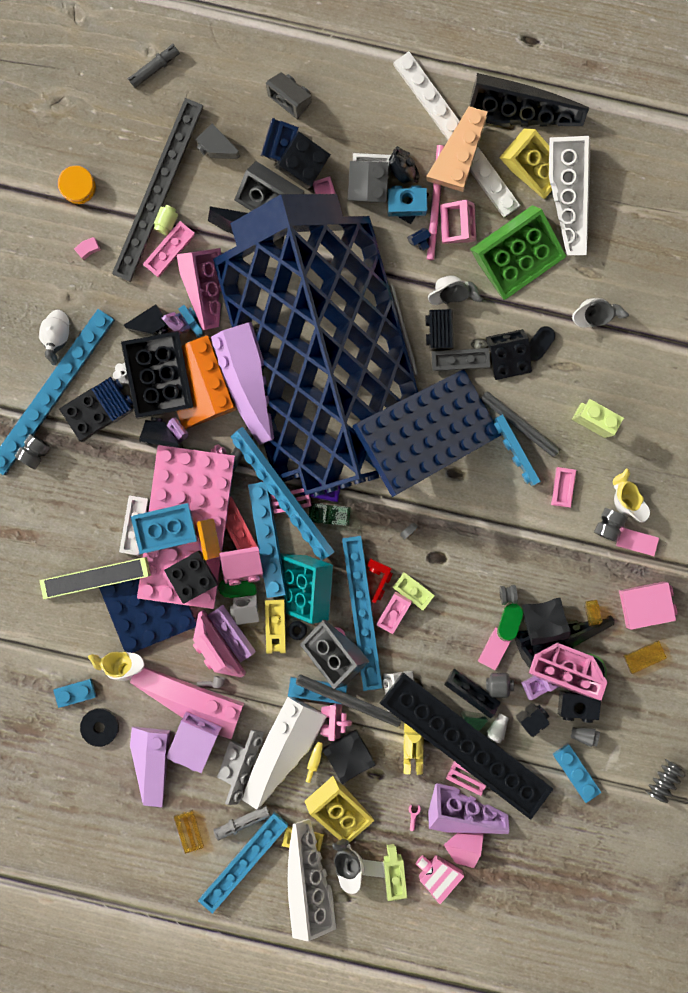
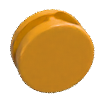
[58,166,96,204]

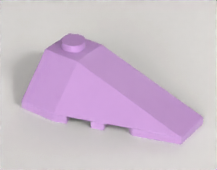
[130,727,171,807]
[428,783,509,834]

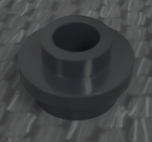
[288,621,307,640]

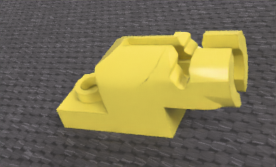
[403,723,424,775]

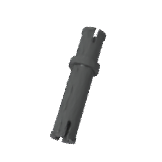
[127,43,180,88]

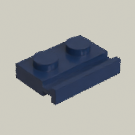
[260,118,299,162]

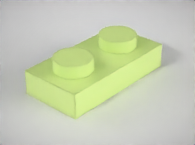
[393,572,435,610]

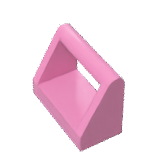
[440,200,476,244]

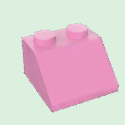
[219,547,264,586]

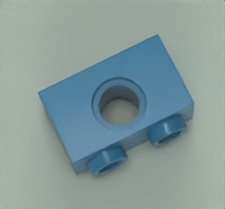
[387,185,427,217]

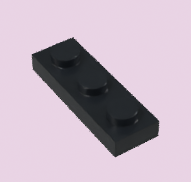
[444,669,501,719]

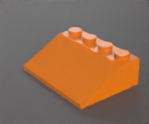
[177,335,237,429]

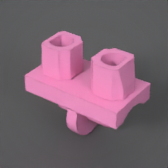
[320,704,352,741]

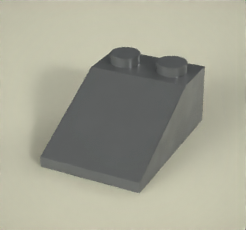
[300,620,370,689]

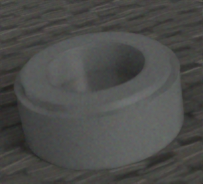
[400,523,419,540]

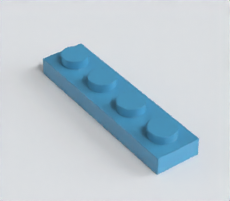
[494,414,541,486]

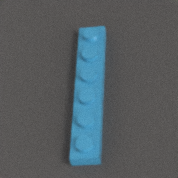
[248,482,287,598]
[198,812,289,914]

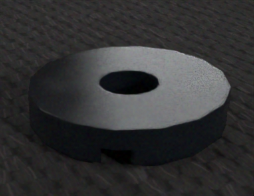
[80,708,119,747]

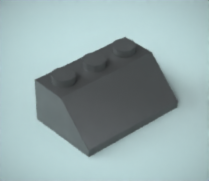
[234,161,305,211]

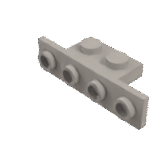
[217,730,264,805]

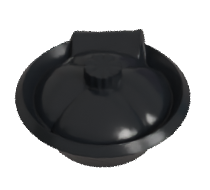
[389,146,420,184]

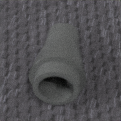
[570,727,600,748]

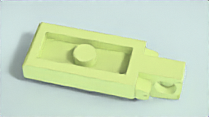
[383,844,407,901]

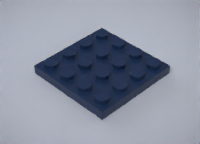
[99,578,197,653]

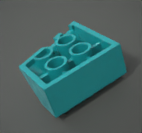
[280,553,333,624]

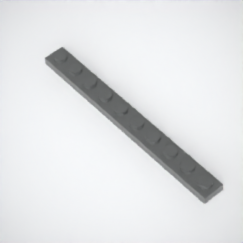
[112,98,204,282]

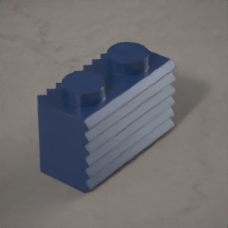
[92,377,134,422]

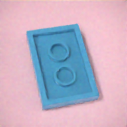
[131,503,198,554]

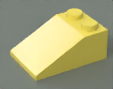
[499,129,552,199]
[305,776,374,843]

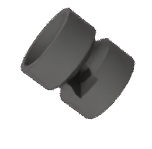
[14,433,51,470]
[594,508,628,542]

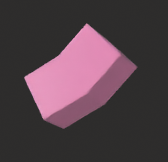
[74,237,100,260]

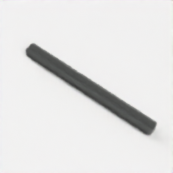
[296,674,401,727]

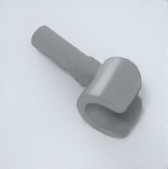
[197,676,225,688]

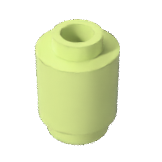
[154,205,178,235]

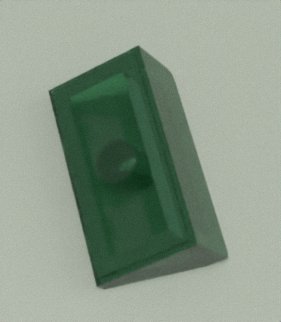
[461,710,488,731]

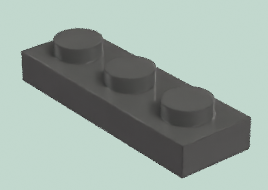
[431,348,490,371]

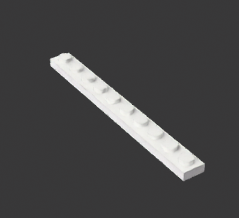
[393,52,520,218]

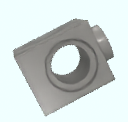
[230,595,259,625]

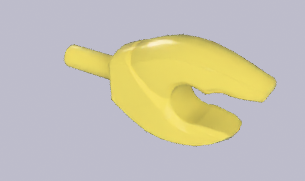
[306,742,323,783]

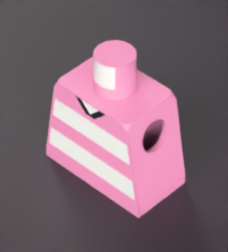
[416,855,464,904]

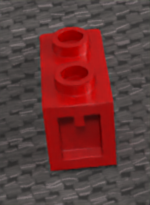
[367,558,393,603]

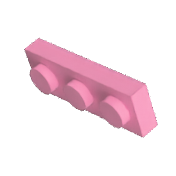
[143,221,195,278]

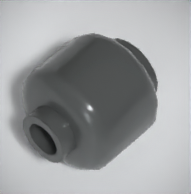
[486,673,514,698]

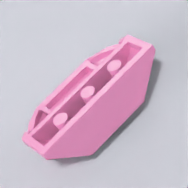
[193,610,246,678]
[529,643,607,701]

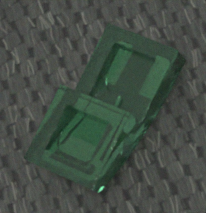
[309,503,351,526]

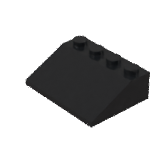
[121,331,193,419]

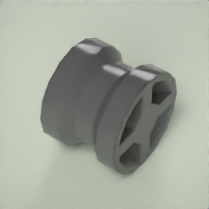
[499,585,518,605]

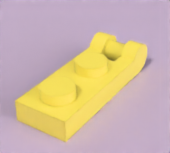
[265,599,286,654]

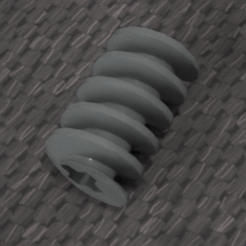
[646,759,685,803]

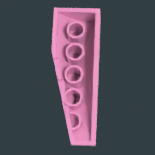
[130,667,244,739]

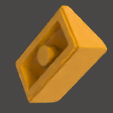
[197,518,221,560]

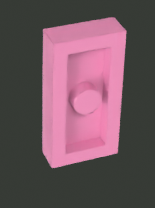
[376,592,412,634]

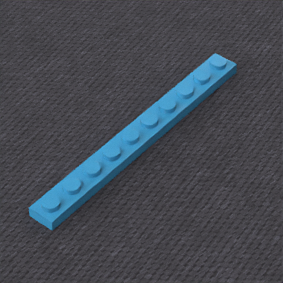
[0,309,115,475]

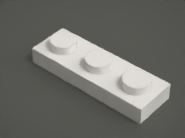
[119,496,149,555]

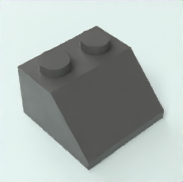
[266,72,312,120]
[348,161,388,202]

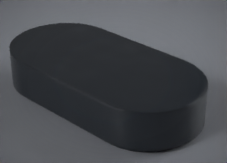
[529,326,555,362]

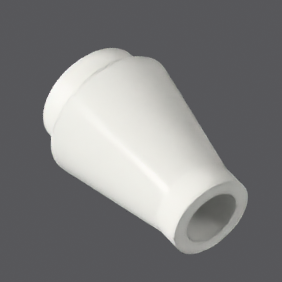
[486,714,509,744]

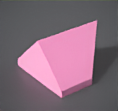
[444,833,484,868]

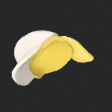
[613,468,650,523]
[88,652,145,681]

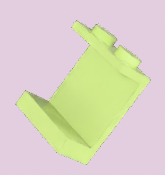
[572,399,624,438]

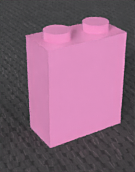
[619,582,677,630]

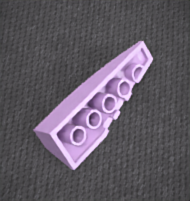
[211,322,274,445]

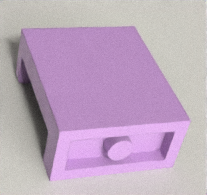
[166,712,221,773]

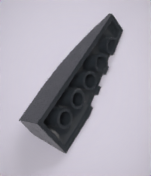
[469,73,589,127]

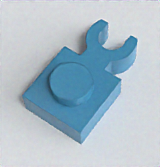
[178,305,204,338]

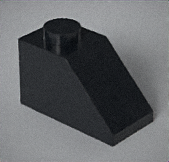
[124,304,169,336]

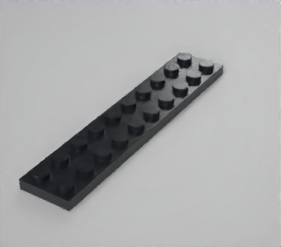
[379,672,553,820]

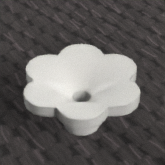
[113,363,129,386]

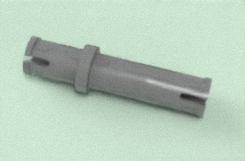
[213,805,271,841]

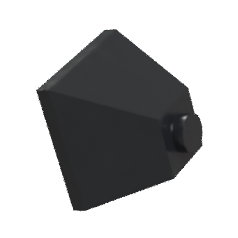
[139,417,183,448]

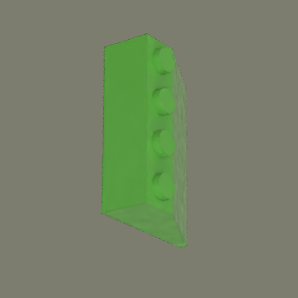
[470,205,566,300]

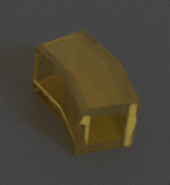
[585,600,602,626]

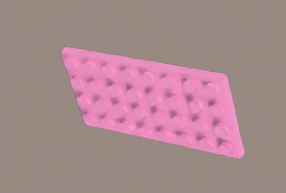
[137,445,235,609]

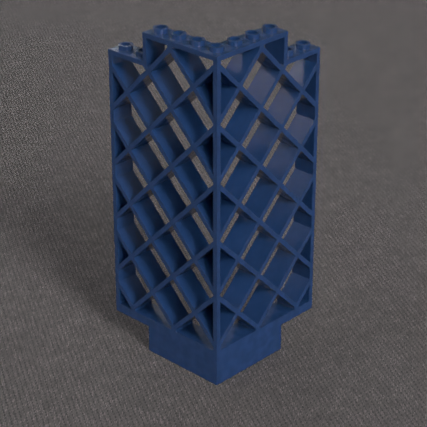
[213,194,418,497]

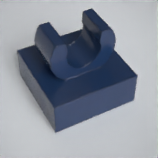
[407,228,431,251]

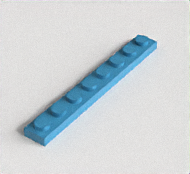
[231,427,334,561]
[342,536,382,691]

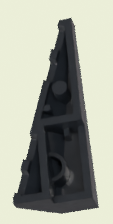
[514,615,615,668]

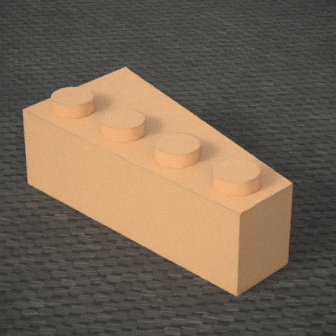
[426,106,487,192]

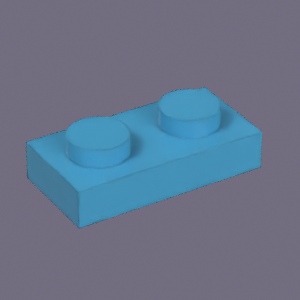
[53,678,97,708]

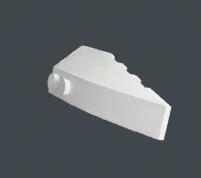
[549,136,591,255]
[242,697,327,809]
[288,819,336,942]

